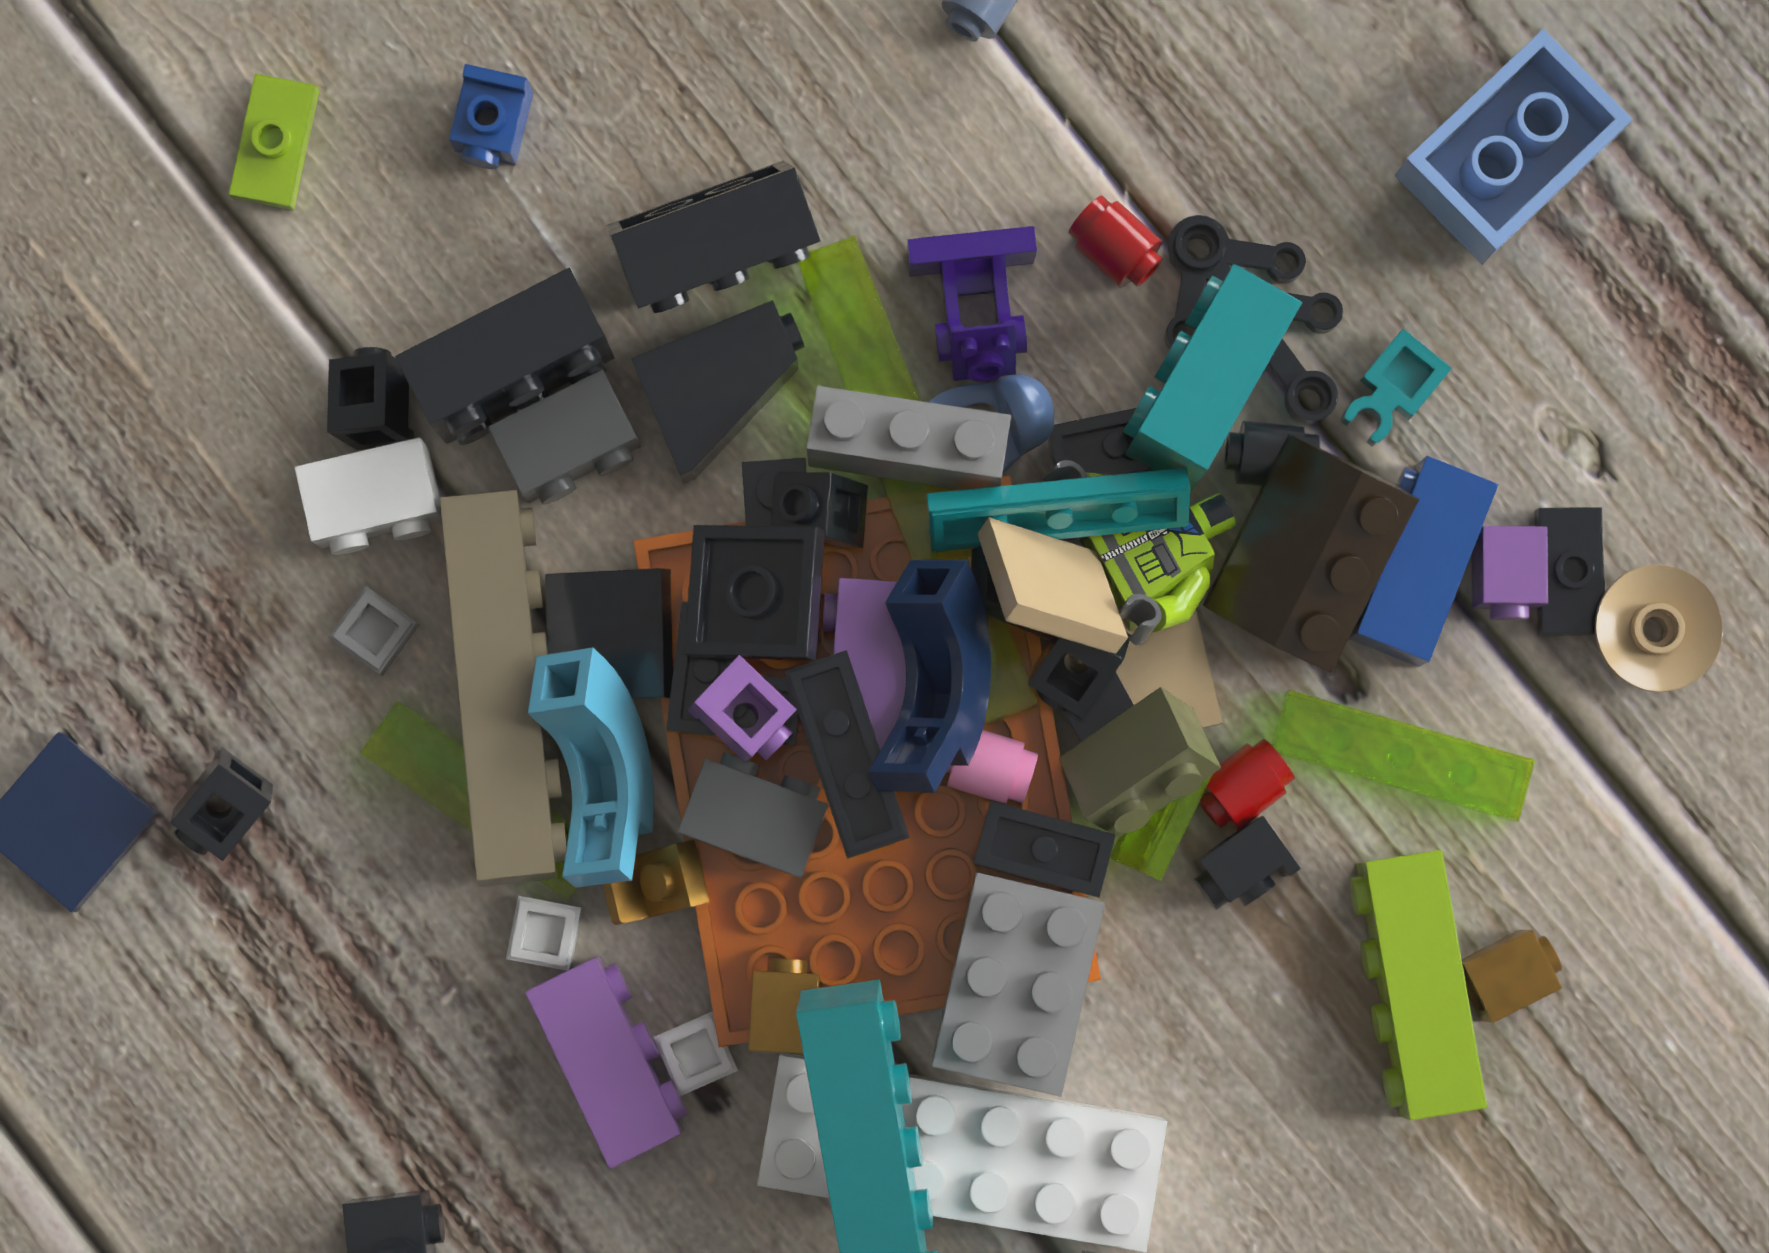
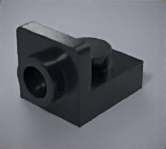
[770,472,868,548]

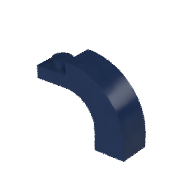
[868,560,991,793]

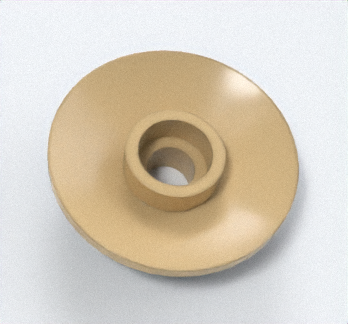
[1595,564,1723,692]

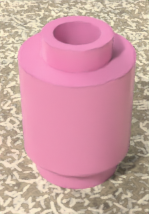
[946,730,1038,805]

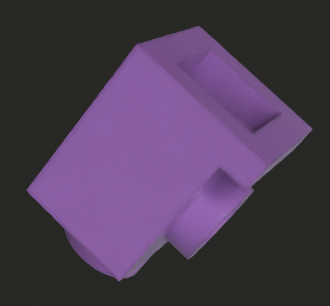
[688,655,797,763]

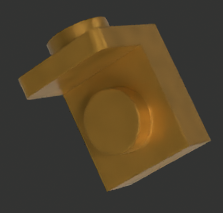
[603,839,710,925]

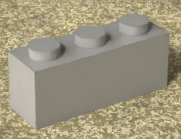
[807,386,1011,490]

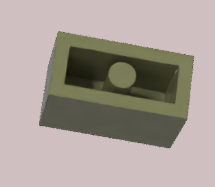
[1059,687,1221,838]

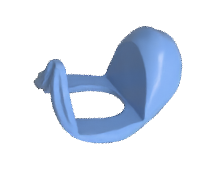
[929,374,1054,473]

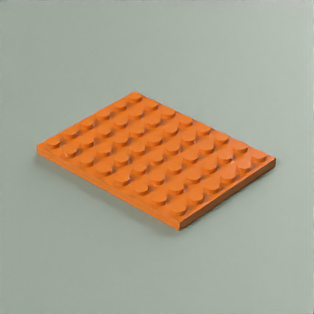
[633,475,1101,1047]

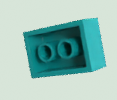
[1123,264,1302,492]

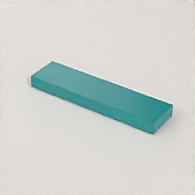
[927,468,1190,552]

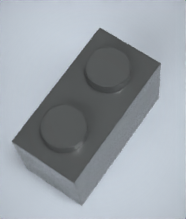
[488,369,641,505]
[678,752,829,879]

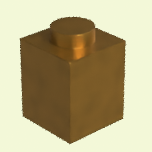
[1462,930,1562,1023]
[749,958,820,1054]

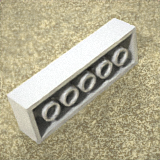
[757,1053,1167,1252]

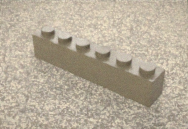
[440,490,567,887]

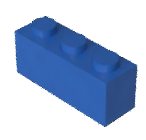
[1349,456,1499,667]

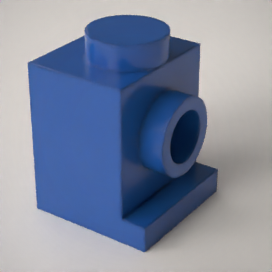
[449,64,533,169]

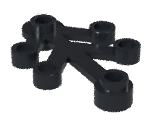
[1164,215,1343,425]

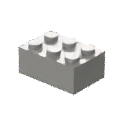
[931,872,1105,1097]

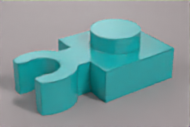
[1341,329,1452,447]

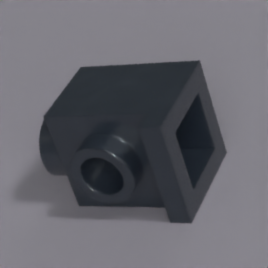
[327,347,414,450]
[1028,632,1131,719]
[170,747,273,861]
[1194,816,1301,910]

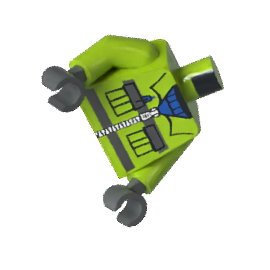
[1042,460,1236,645]

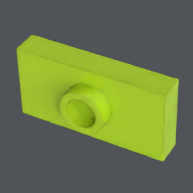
[229,73,320,211]

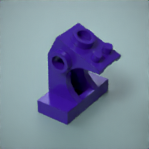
[907,226,1037,382]

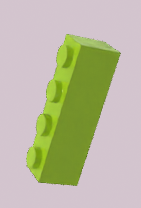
[1349,850,1488,1121]

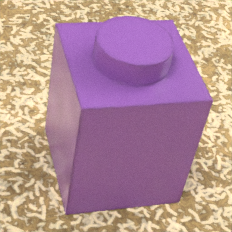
[1472,526,1548,621]

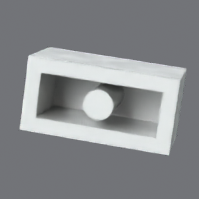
[294,437,442,555]

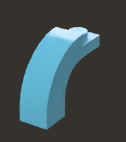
[528,647,654,888]

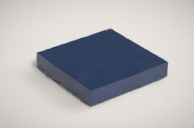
[0,732,160,912]

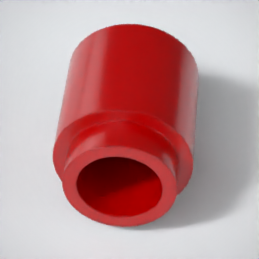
[1068,195,1163,288]
[1196,739,1295,831]

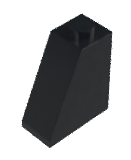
[631,300,805,484]

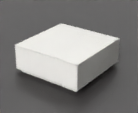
[506,896,583,971]
[653,1011,739,1096]

